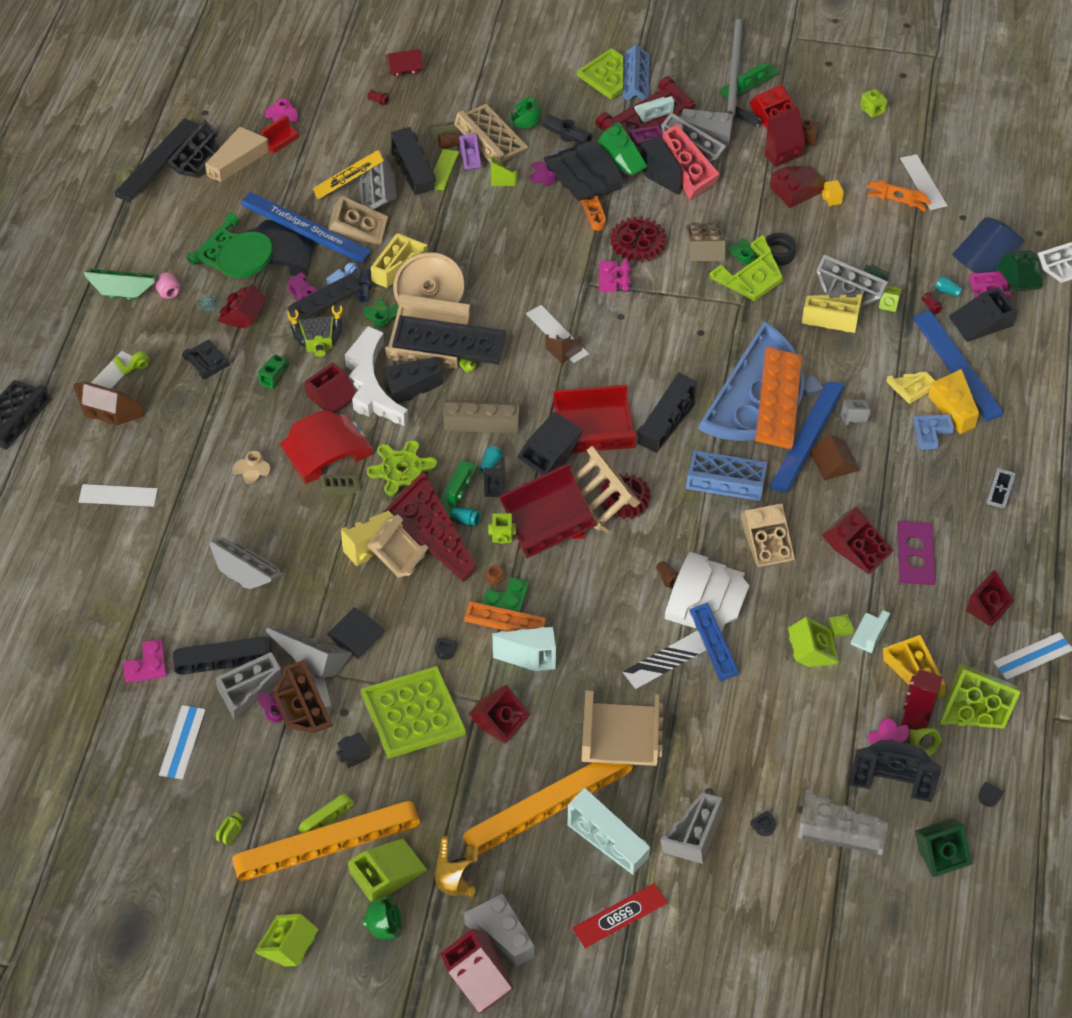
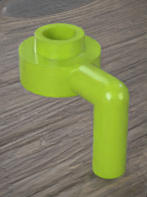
[113,351,150,375]

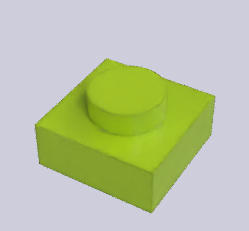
[828,614,854,638]

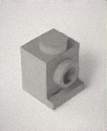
[840,399,871,425]

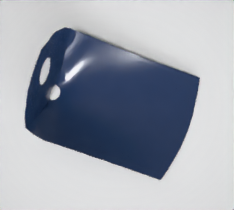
[952,217,1024,273]

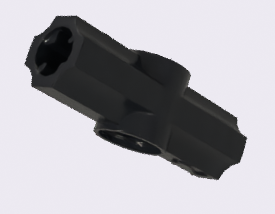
[543,114,592,143]

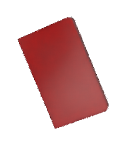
[261,115,299,154]

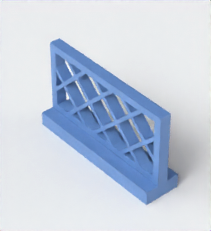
[686,450,768,501]

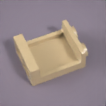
[367,515,428,578]

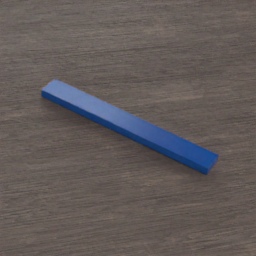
[913,310,1003,422]
[770,381,845,493]

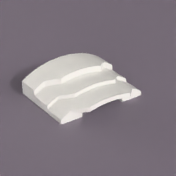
[665,552,749,633]

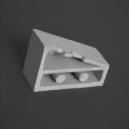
[660,793,725,864]
[464,893,535,968]

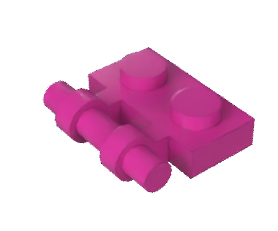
[599,260,631,292]
[969,272,1011,298]

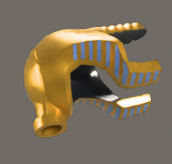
[435,836,479,899]

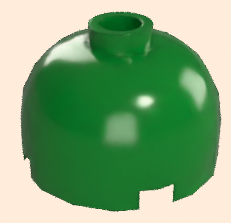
[509,96,542,130]
[363,894,402,940]

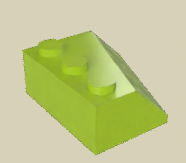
[939,663,1021,729]

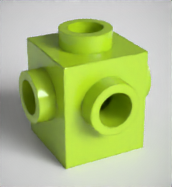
[860,88,887,118]
[488,514,516,544]

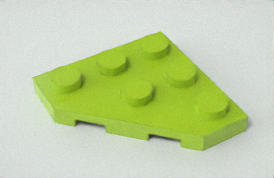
[577,48,623,100]

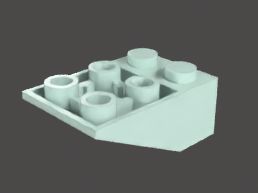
[492,627,556,671]

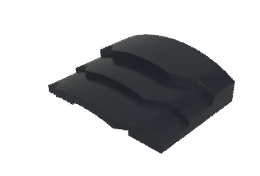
[544,140,623,201]
[247,220,316,277]
[848,740,942,802]

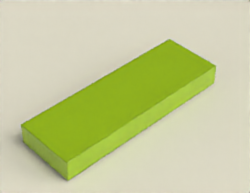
[433,149,459,191]

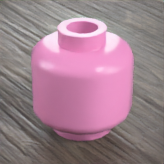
[154,272,180,299]

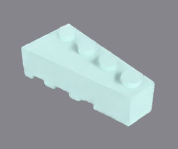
[567,788,650,875]

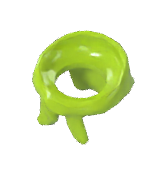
[909,725,942,757]

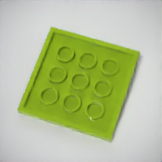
[360,666,466,759]

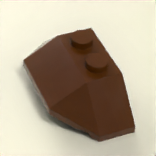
[73,381,144,425]
[273,660,333,733]

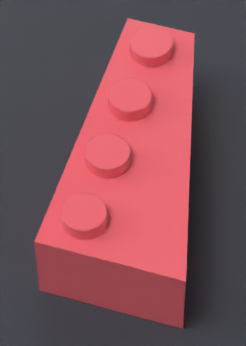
[661,124,719,201]

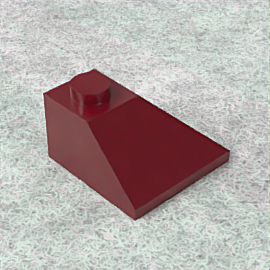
[469,685,530,743]

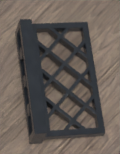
[0,380,52,450]

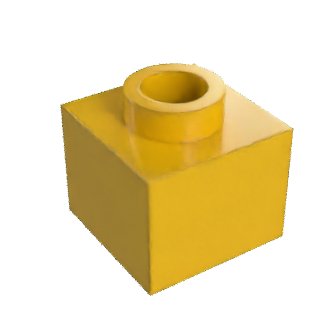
[822,180,844,206]

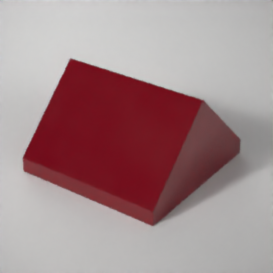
[966,570,1014,626]

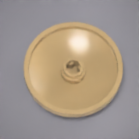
[393,253,465,305]

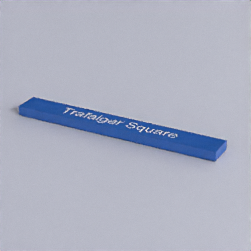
[241,192,371,264]

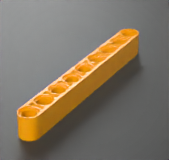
[463,762,633,855]
[232,801,420,881]

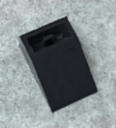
[640,137,683,195]
[949,287,1017,342]
[517,411,583,474]

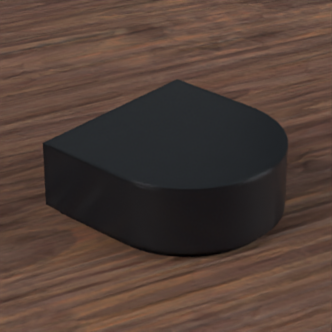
[435,638,457,660]
[978,781,1004,807]
[750,811,776,836]

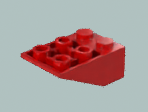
[749,84,795,128]

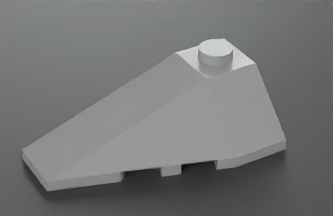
[266,627,352,679]

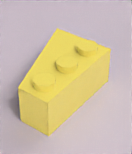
[371,233,428,288]

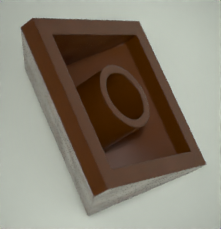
[810,434,860,480]

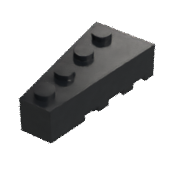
[390,127,436,195]
[637,372,698,453]

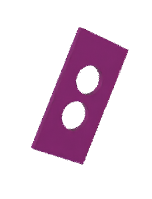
[897,521,935,585]

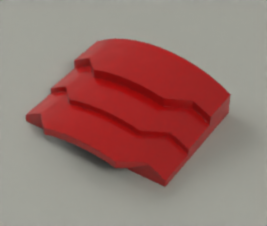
[280,410,373,484]

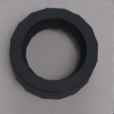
[765,233,796,266]

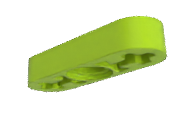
[298,793,354,834]

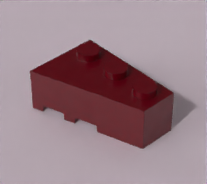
[901,669,943,742]

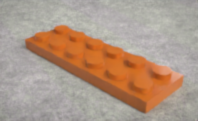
[755,347,802,450]

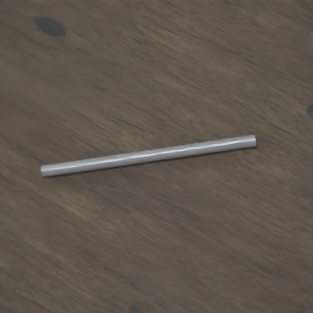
[727,19,743,116]

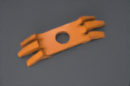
[866,180,931,212]

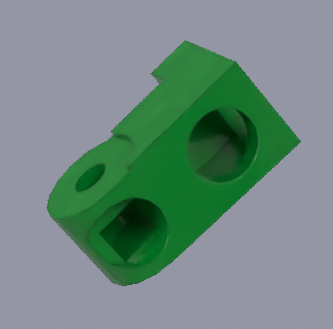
[258,354,289,390]

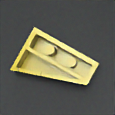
[802,294,862,333]
[341,511,403,566]

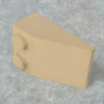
[327,196,388,244]

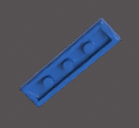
[689,603,739,681]

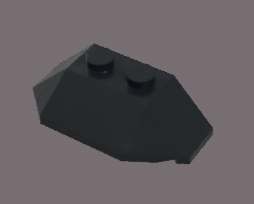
[166,120,218,178]

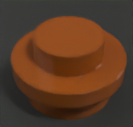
[485,565,505,584]

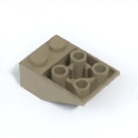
[685,222,725,262]

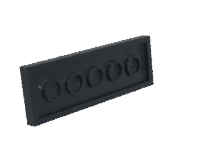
[392,315,506,365]

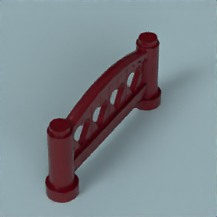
[595,76,696,136]

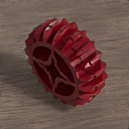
[600,473,651,520]

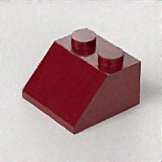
[385,49,423,77]

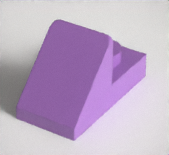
[459,134,481,170]

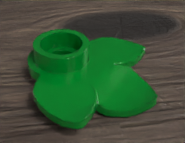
[728,238,759,264]
[363,299,399,327]

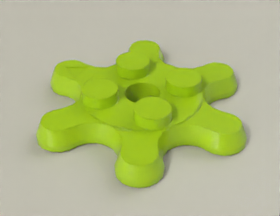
[367,440,437,496]

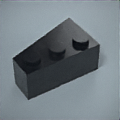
[384,357,443,404]

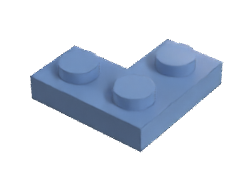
[913,414,954,450]

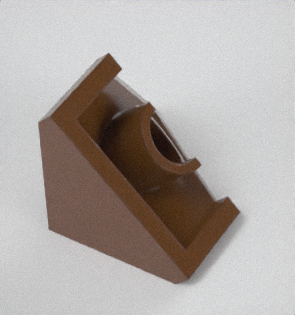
[545,334,582,363]

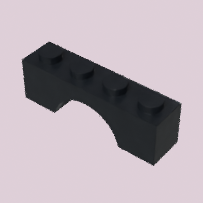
[287,273,361,323]

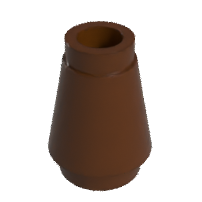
[438,132,462,149]
[656,561,679,589]

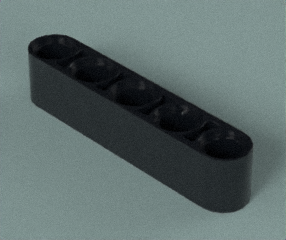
[173,637,273,675]

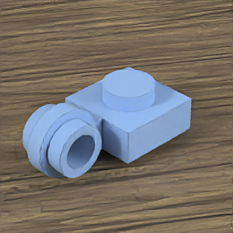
[327,262,359,284]

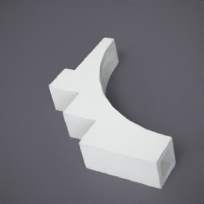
[345,326,408,426]

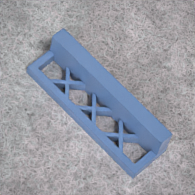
[623,44,650,101]

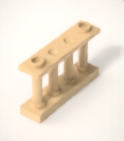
[574,446,641,533]

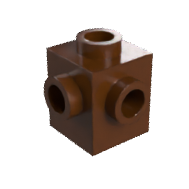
[801,119,820,146]

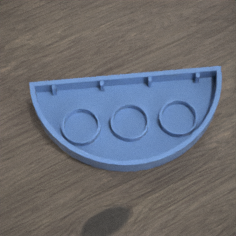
[697,322,804,441]

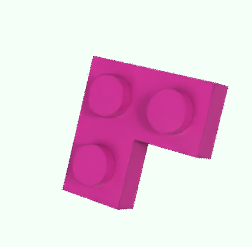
[123,639,166,683]

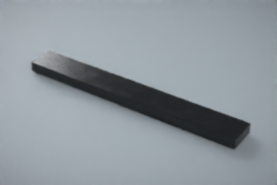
[115,118,199,203]

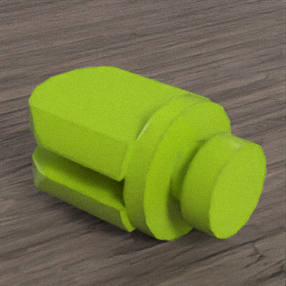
[216,812,244,846]

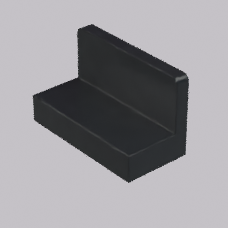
[484,457,505,498]

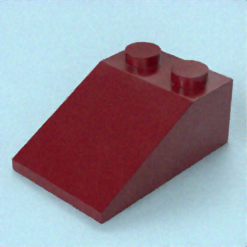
[764,106,805,167]
[770,166,827,208]

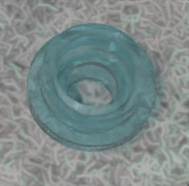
[198,296,217,312]

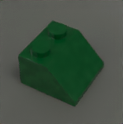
[996,250,1043,291]
[915,818,972,877]

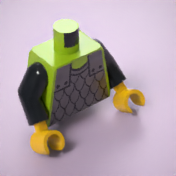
[287,305,343,357]

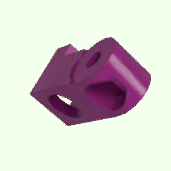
[288,272,317,300]

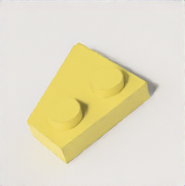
[886,372,935,404]

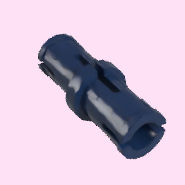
[357,269,372,303]

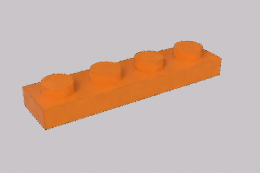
[464,601,546,631]

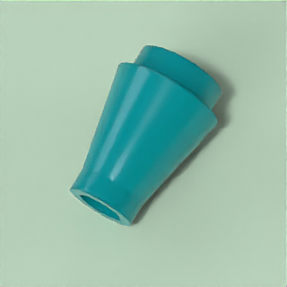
[935,275,963,297]
[479,445,503,473]
[451,508,481,527]

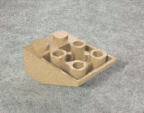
[740,504,795,567]

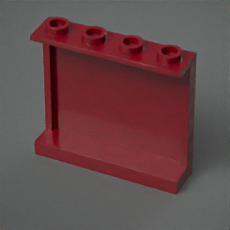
[498,464,597,558]

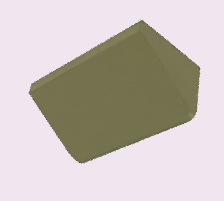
[428,121,464,141]

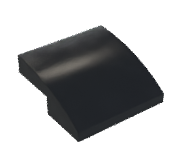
[327,607,385,659]

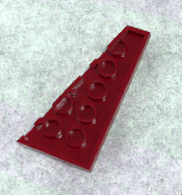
[384,471,477,582]

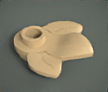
[232,451,270,484]

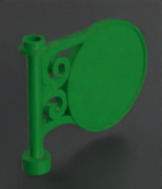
[186,212,273,278]

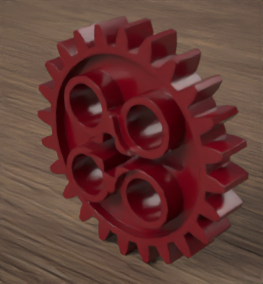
[610,216,667,263]

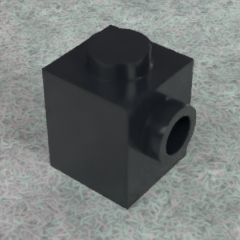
[336,732,370,769]

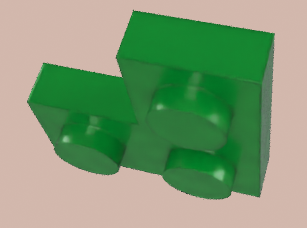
[482,577,529,612]

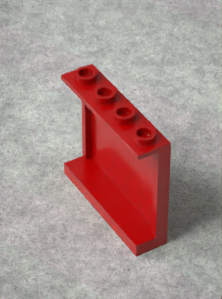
[553,385,636,453]

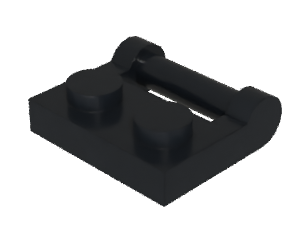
[182,339,230,379]

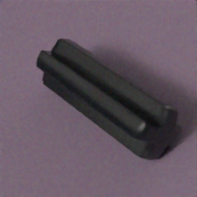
[734,106,762,127]

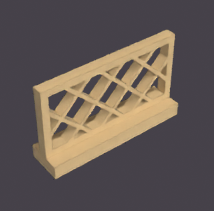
[454,104,528,163]

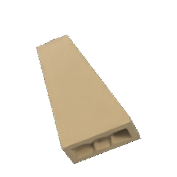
[205,127,269,182]

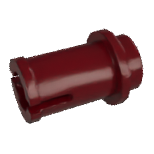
[367,89,390,106]
[921,292,942,314]

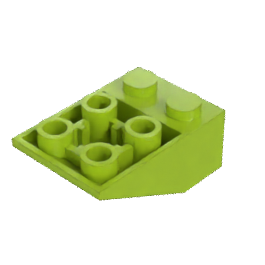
[348,838,427,901]

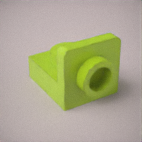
[879,285,902,312]

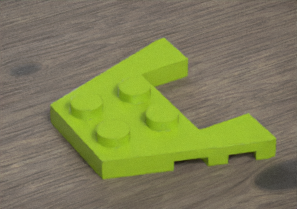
[709,235,783,301]

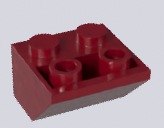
[217,284,267,328]
[305,362,357,413]

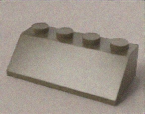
[443,400,520,434]

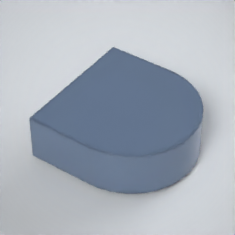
[803,375,823,396]

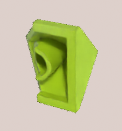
[491,155,517,186]

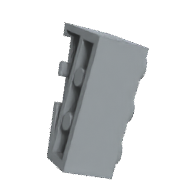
[681,109,733,151]
[216,652,281,721]

